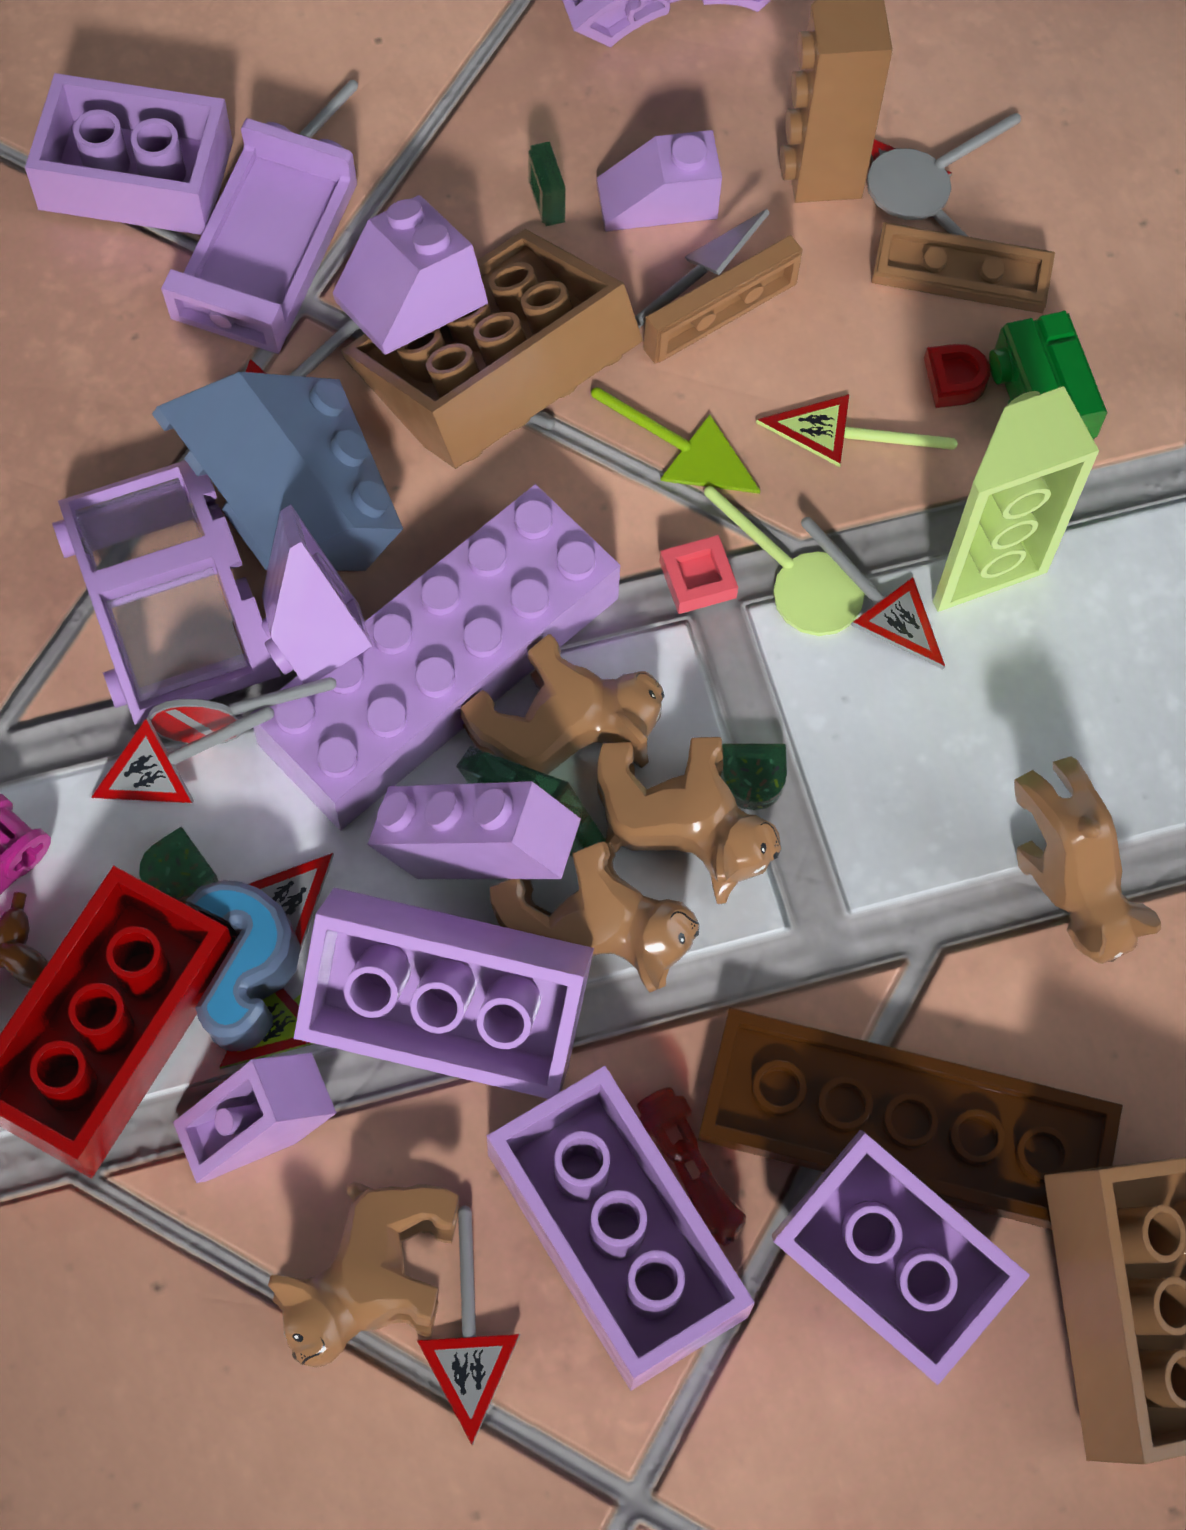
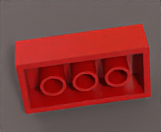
[0,865,233,1179]

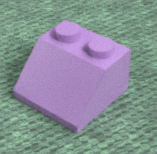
[333,195,488,355]
[261,505,372,684]

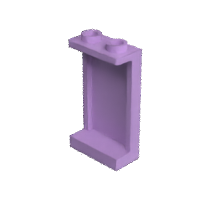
[161,118,357,354]

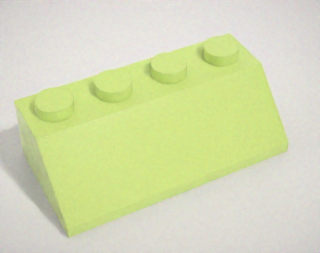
[933,386,1099,612]

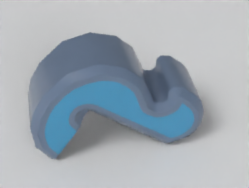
[186,880,301,1051]

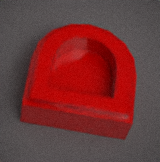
[924,344,990,408]

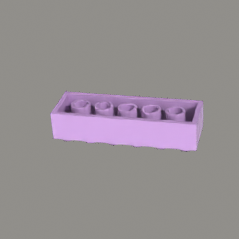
[251,484,621,831]

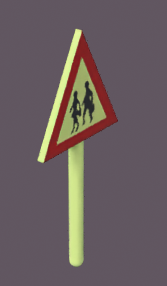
[756,394,958,467]

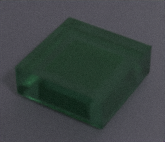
[528,141,566,226]

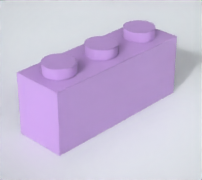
[367,781,581,879]

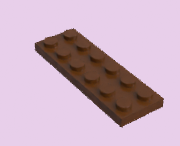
[697,1007,1123,1230]

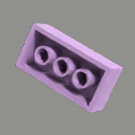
[294,887,594,1099]
[487,1066,755,1391]

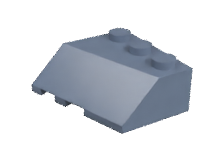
[152,372,403,571]

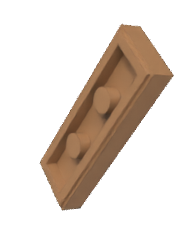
[872,222,1055,313]
[643,235,803,364]

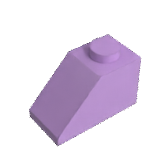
[597,130,722,231]
[173,1053,336,1183]

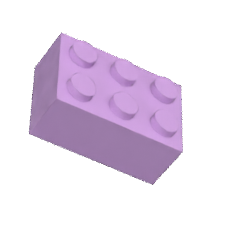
[25,73,233,235]
[771,1130,1030,1385]

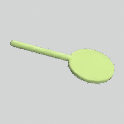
[704,486,865,636]

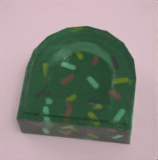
[722,744,787,811]
[139,826,219,904]

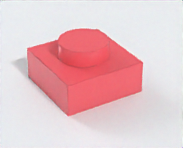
[659,535,738,614]

